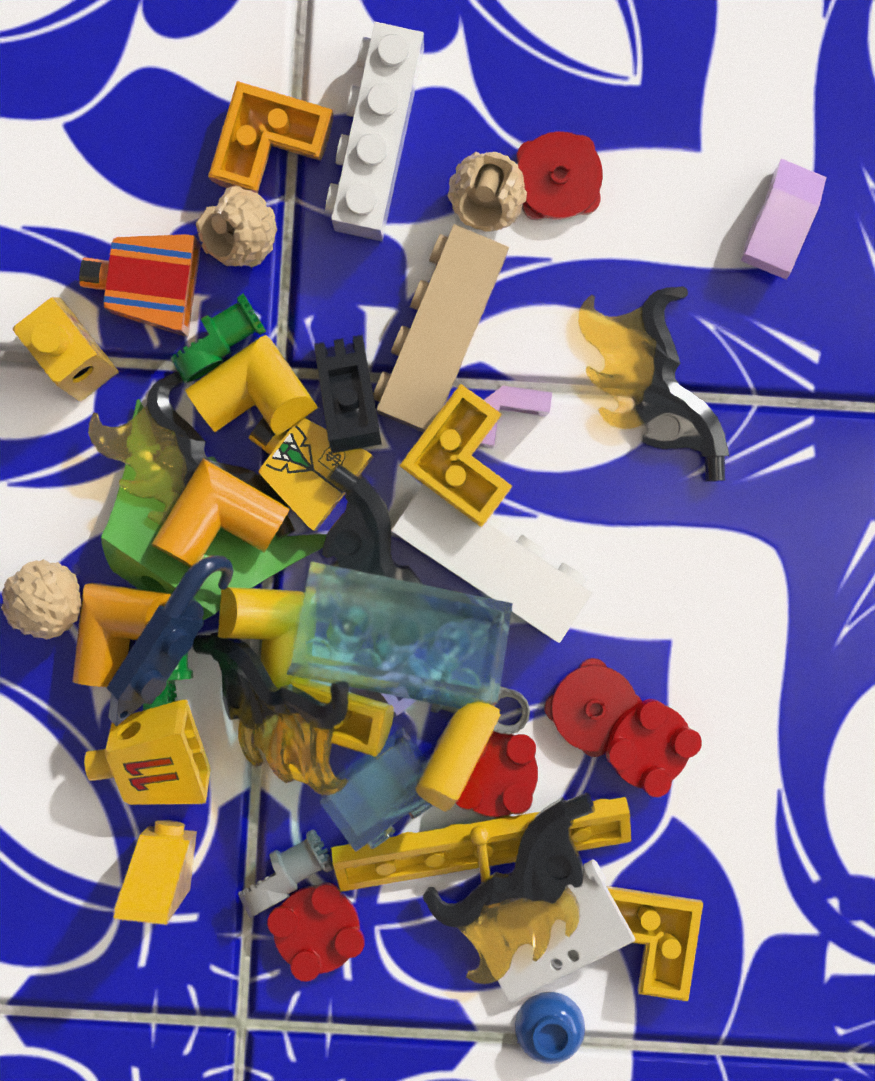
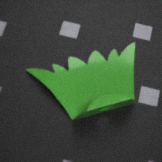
[101,399,327,620]

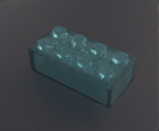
[286,562,513,709]

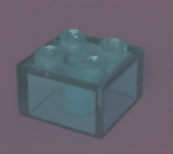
[319,727,433,852]

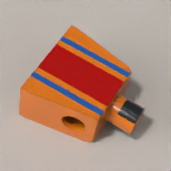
[79,234,201,337]

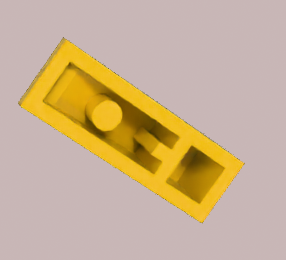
[113,820,197,925]

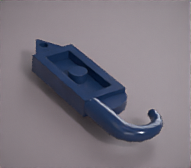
[106,555,234,726]

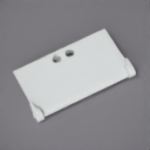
[466,859,635,1003]

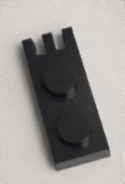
[314,335,382,453]

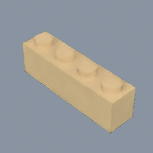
[373,224,509,432]

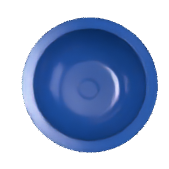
[515,992,585,1064]

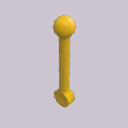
[470,826,490,882]

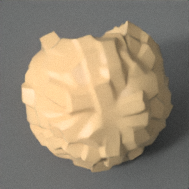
[447,151,527,232]
[196,186,277,267]
[1,559,82,639]

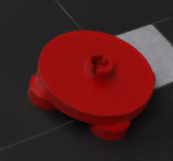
[517,131,603,221]
[544,658,642,757]
[606,699,702,797]
[456,731,538,818]
[267,882,365,982]

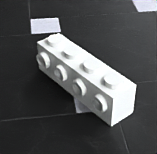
[325,22,424,241]
[391,484,593,643]

